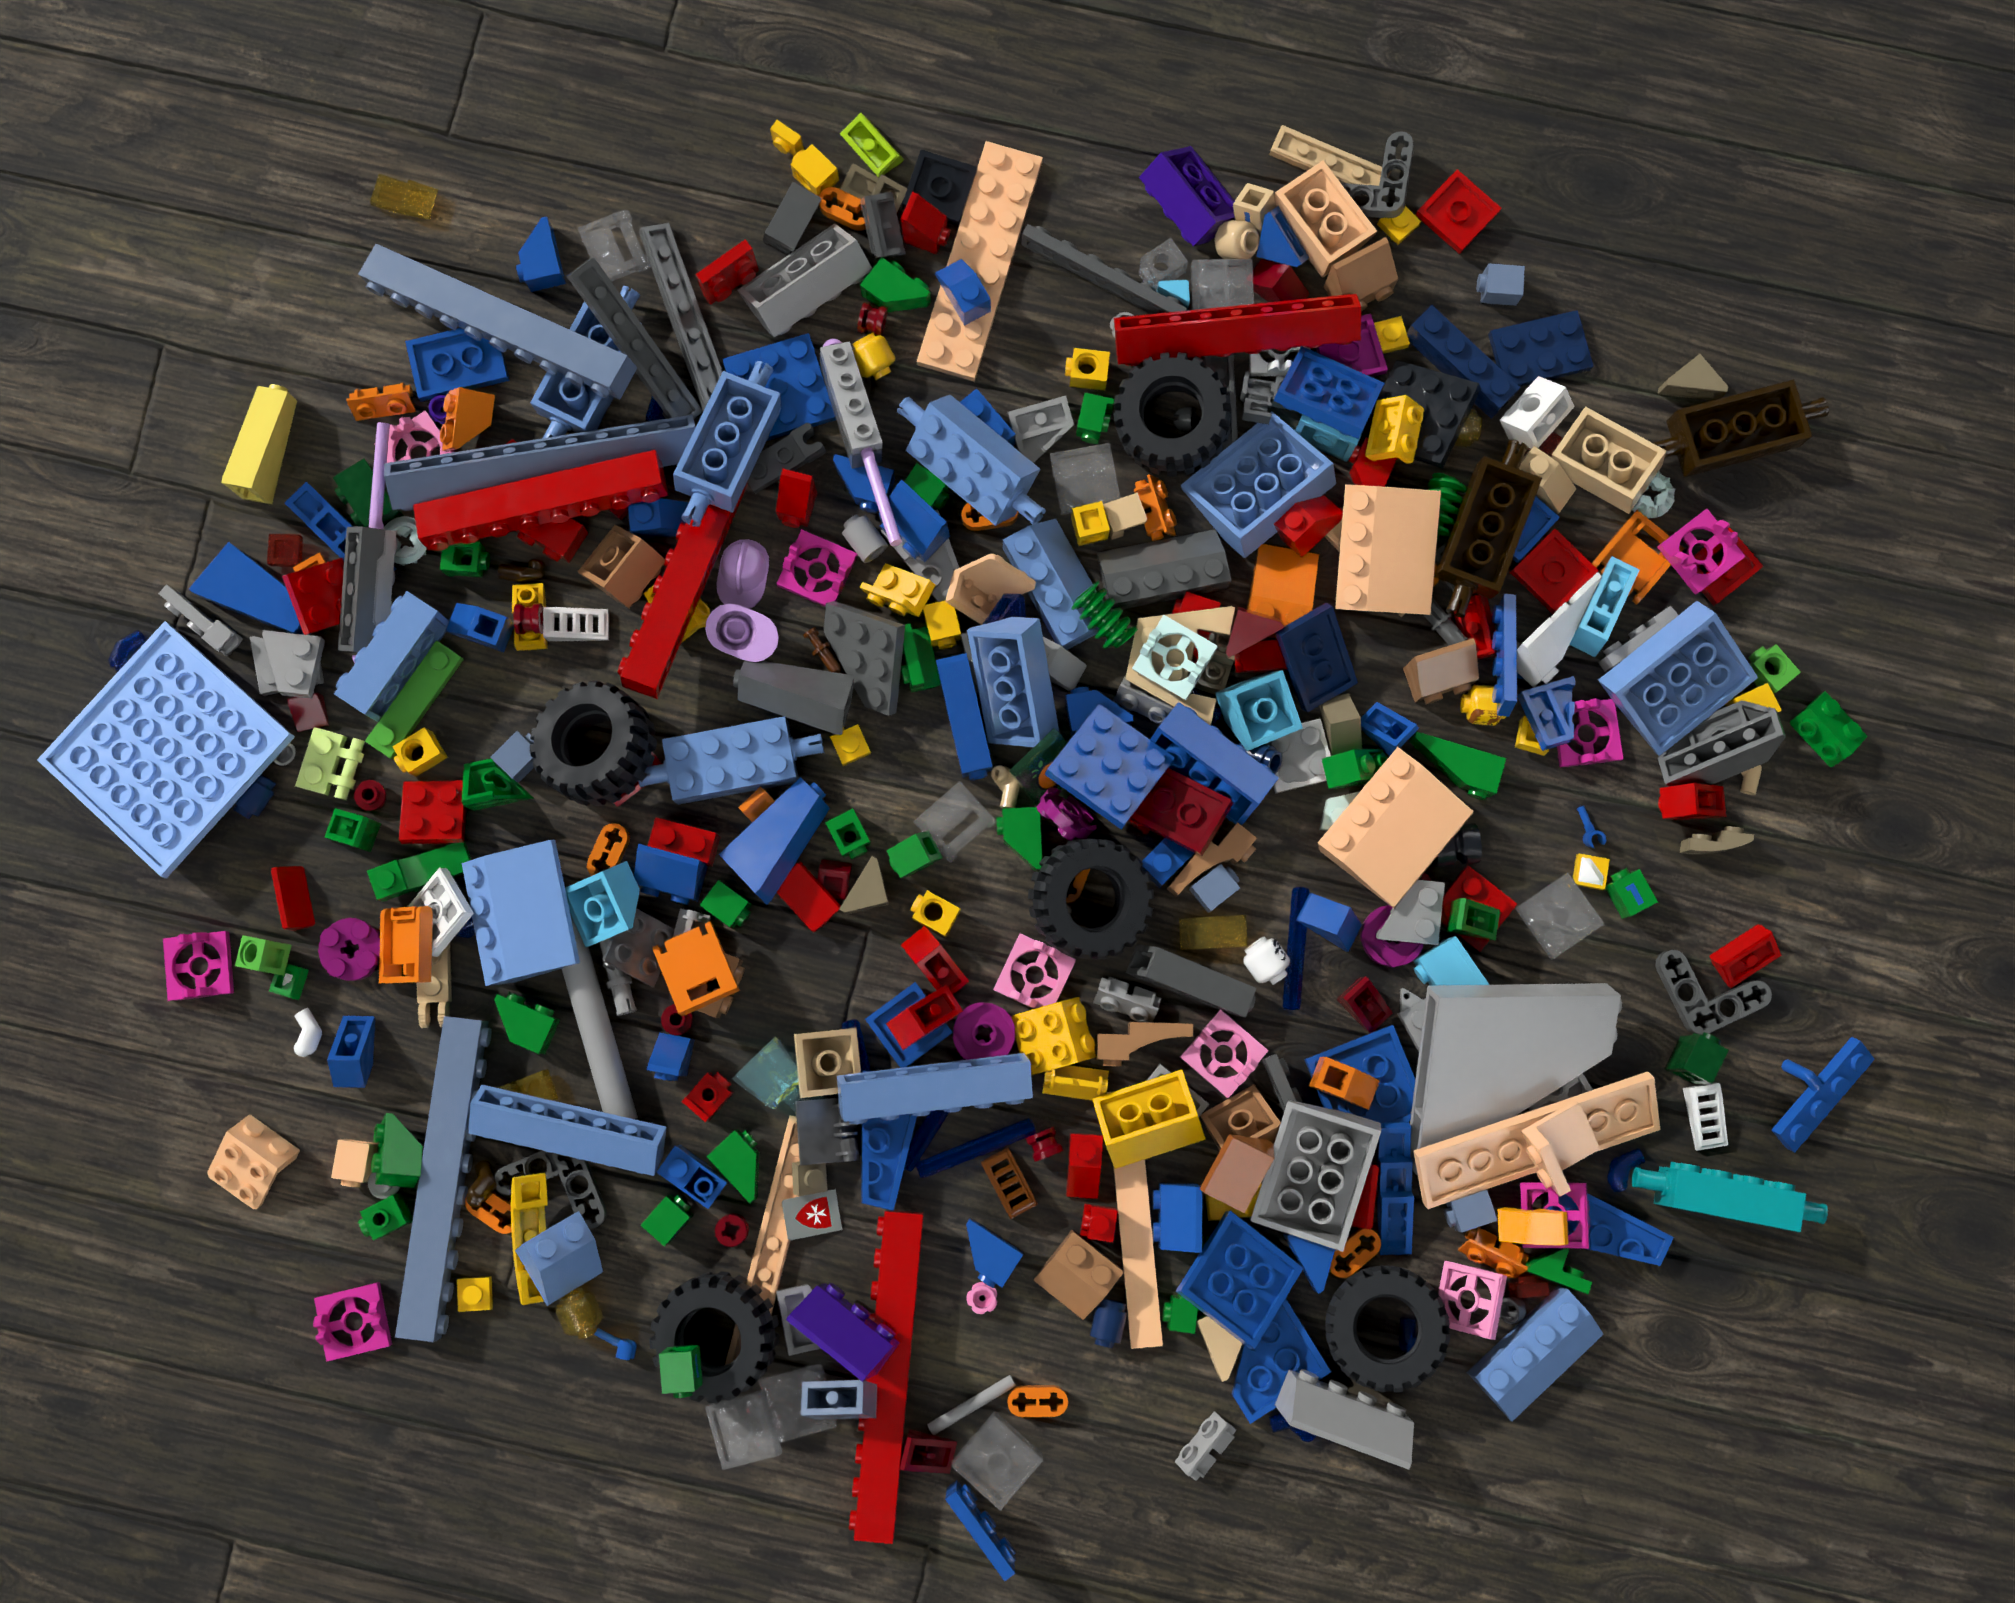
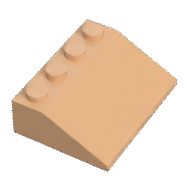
[1335,484,1441,615]
[1318,747,1473,908]

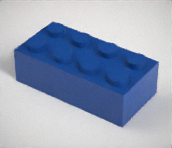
[1150,702,1279,826]

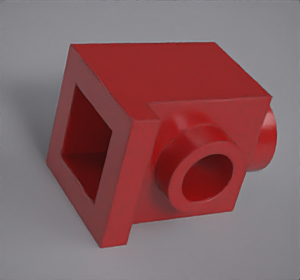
[681,1072,734,1122]
[1080,1203,1118,1242]

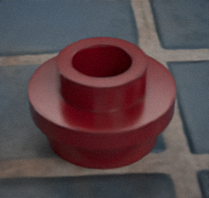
[354,780,386,811]
[661,1004,693,1035]

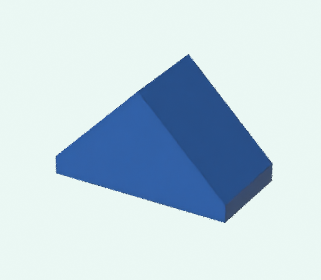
[1256,206,1309,267]
[1361,702,1419,756]
[1296,893,1362,952]
[1283,1233,1335,1294]

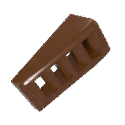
[981,1147,1038,1219]

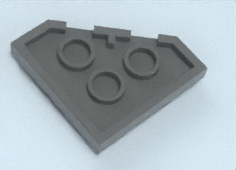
[824,601,905,716]

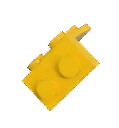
[1011,997,1096,1075]

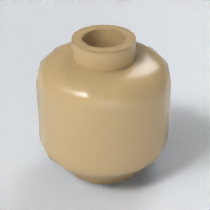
[1214,220,1260,261]

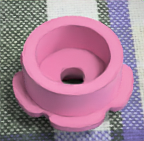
[967,1282,998,1314]

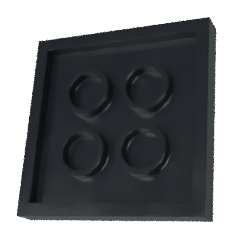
[1359,360,1481,469]

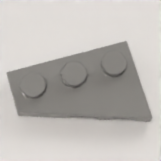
[881,509,959,602]

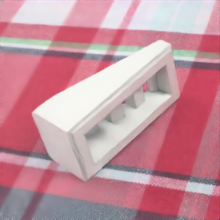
[543,607,609,641]
[1683,1083,1728,1151]

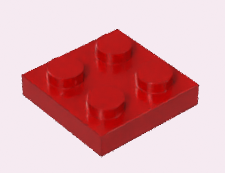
[1415,169,1502,254]
[696,239,759,305]
[1510,529,1599,614]
[282,558,344,635]
[399,780,467,844]
[1441,865,1517,953]

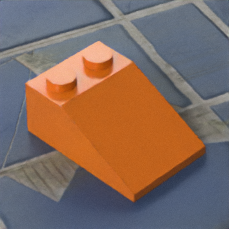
[1247,544,1319,639]

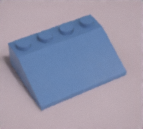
[1181,412,1336,558]
[1598,601,1758,756]
[461,840,580,986]

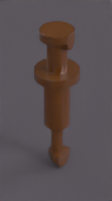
[803,627,841,673]

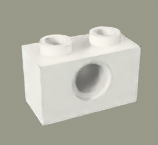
[1500,376,1574,449]

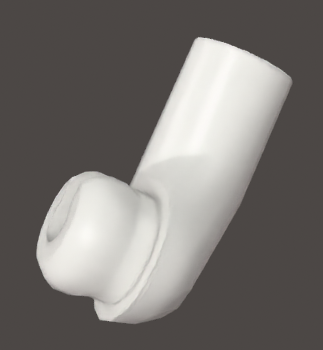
[294,1008,322,1057]

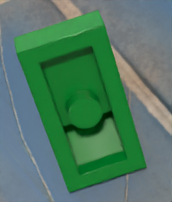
[1525,1248,1592,1294]

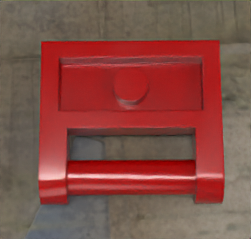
[1694,528,1764,606]

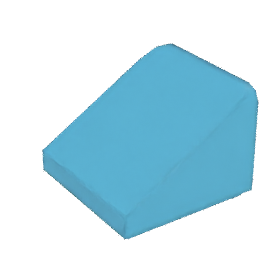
[1157,280,1190,311]

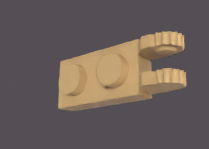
[417,943,452,1028]

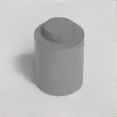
[842,515,888,563]

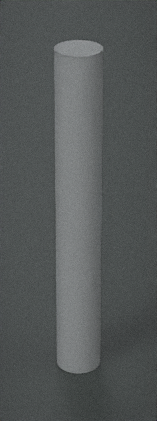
[927,1375,1016,1436]

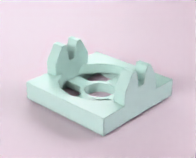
[1132,615,1218,700]

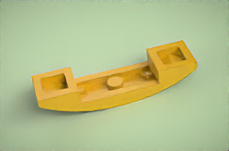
[511,1173,548,1305]

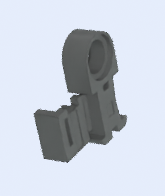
[1240,371,1286,425]

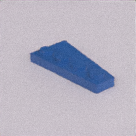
[861,1070,917,1211]
[1541,1193,1674,1266]

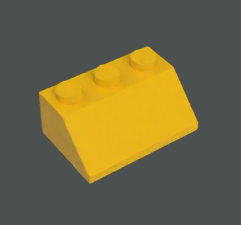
[1092,1069,1206,1169]

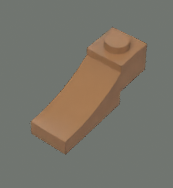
[1167,822,1257,897]
[1096,1022,1193,1067]

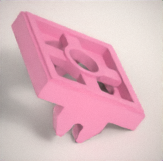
[387,410,454,463]
[993,933,1076,1009]
[1180,1010,1269,1098]
[1438,1261,1507,1340]

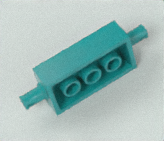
[1632,1162,1828,1232]

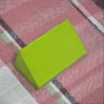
[840,113,904,178]

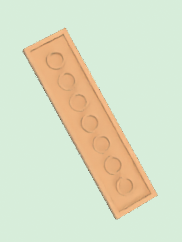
[917,141,1043,382]
[1414,1072,1661,1209]

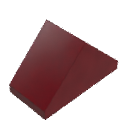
[1243,259,1310,302]
[1226,607,1284,658]
[1336,976,1393,1033]
[900,1429,957,1474]

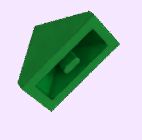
[325,808,381,852]
[1447,898,1500,941]

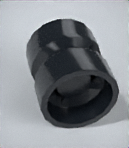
[1433,823,1482,867]

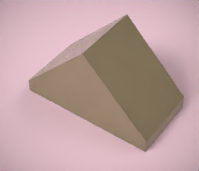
[1658,354,1728,401]
[1319,693,1362,756]
[839,856,889,915]

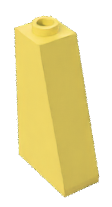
[221,384,297,504]

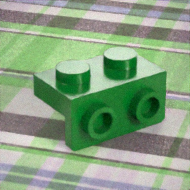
[901,623,940,693]
[1790,691,1867,767]

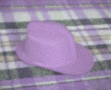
[717,539,769,609]
[705,603,779,662]

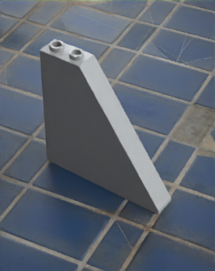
[1410,983,1622,1175]

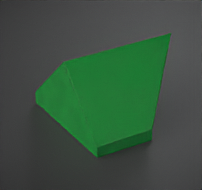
[461,758,534,811]

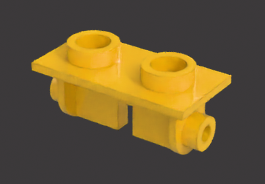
[1042,1065,1109,1101]

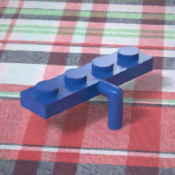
[1492,594,1524,717]
[1771,1037,1875,1153]

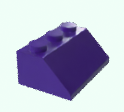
[1139,146,1235,247]
[786,1283,900,1382]

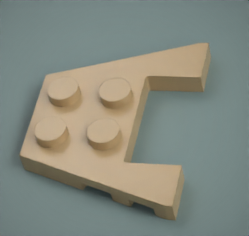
[1125,606,1236,725]

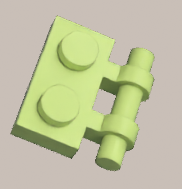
[295,727,365,800]

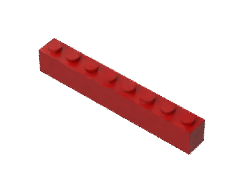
[1114,294,1361,366]
[413,450,668,551]
[618,483,747,699]

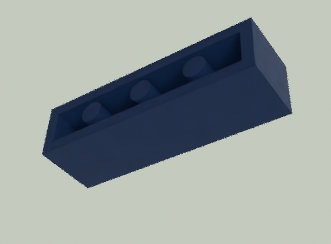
[1407,305,1521,419]

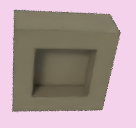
[792,1161,827,1196]

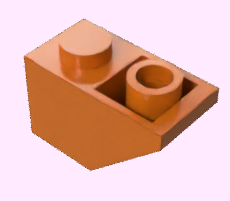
[440,387,495,452]
[1309,1057,1380,1110]

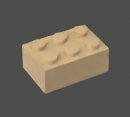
[1551,406,1666,514]

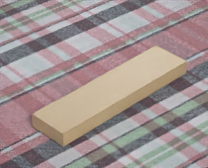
[1269,125,1391,197]

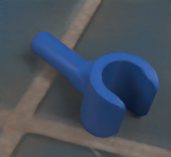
[1577,806,1606,848]
[594,1328,637,1360]

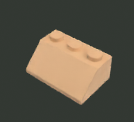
[1274,160,1377,278]

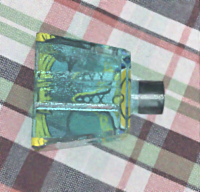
[732,1036,809,1113]

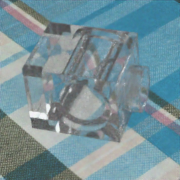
[1139,238,1188,290]

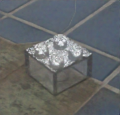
[951,1411,1043,1511]

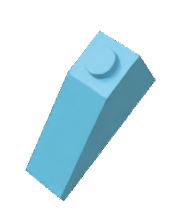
[1569,556,1640,657]

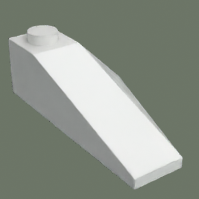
[1517,572,1602,688]

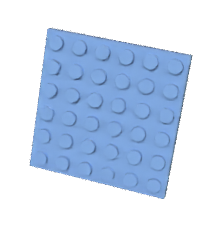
[37,621,295,879]

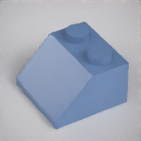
[515,1211,603,1306]

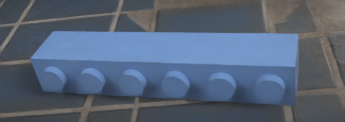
[837,1053,1033,1124]
[469,1085,667,1176]

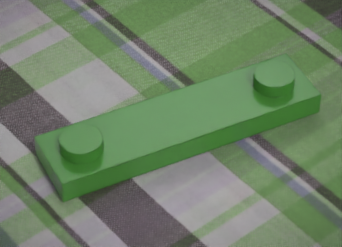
[365,640,464,760]

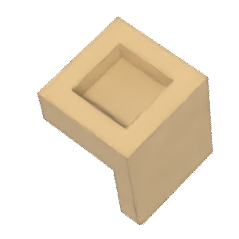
[1103,492,1147,540]

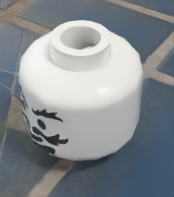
[1244,936,1290,985]

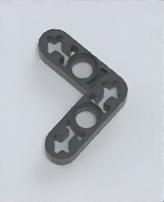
[1341,131,1414,218]
[1655,950,1772,1035]
[494,1150,607,1229]

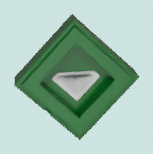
[269,963,309,1000]

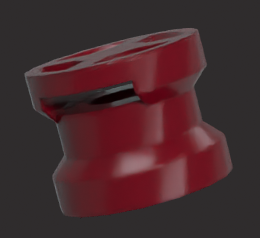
[857,302,888,336]
[513,603,544,634]
[1025,1126,1063,1162]
[715,1213,749,1247]

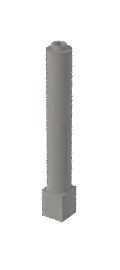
[562,914,638,1119]

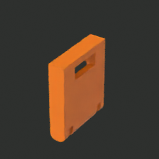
[1592,510,1685,605]
[379,906,433,984]
[652,921,740,1016]

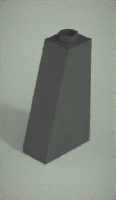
[733,660,855,735]
[1126,944,1257,1018]

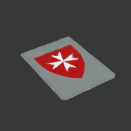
[782,1189,842,1240]

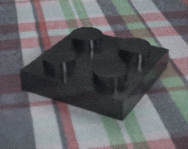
[902,150,978,226]

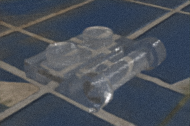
[578,210,651,282]
[913,781,997,863]

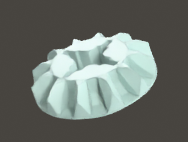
[1632,471,1675,518]
[383,516,427,566]

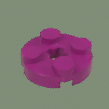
[1037,787,1096,841]
[1360,905,1423,968]
[318,918,380,981]
[953,1003,1015,1060]

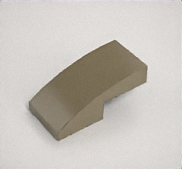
[840,163,907,212]

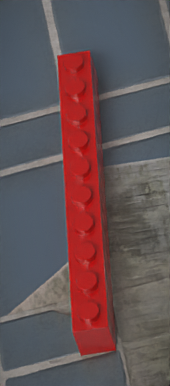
[849,1210,924,1544]

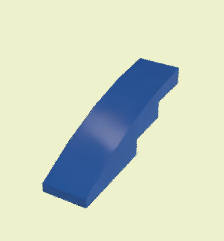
[285,482,396,571]
[1377,1122,1414,1255]

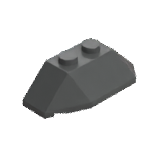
[1658,700,1786,786]

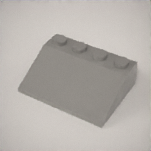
[1250,1100,1381,1252]

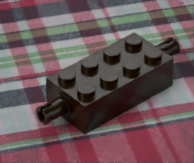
[1651,379,1829,477]
[1434,440,1542,617]

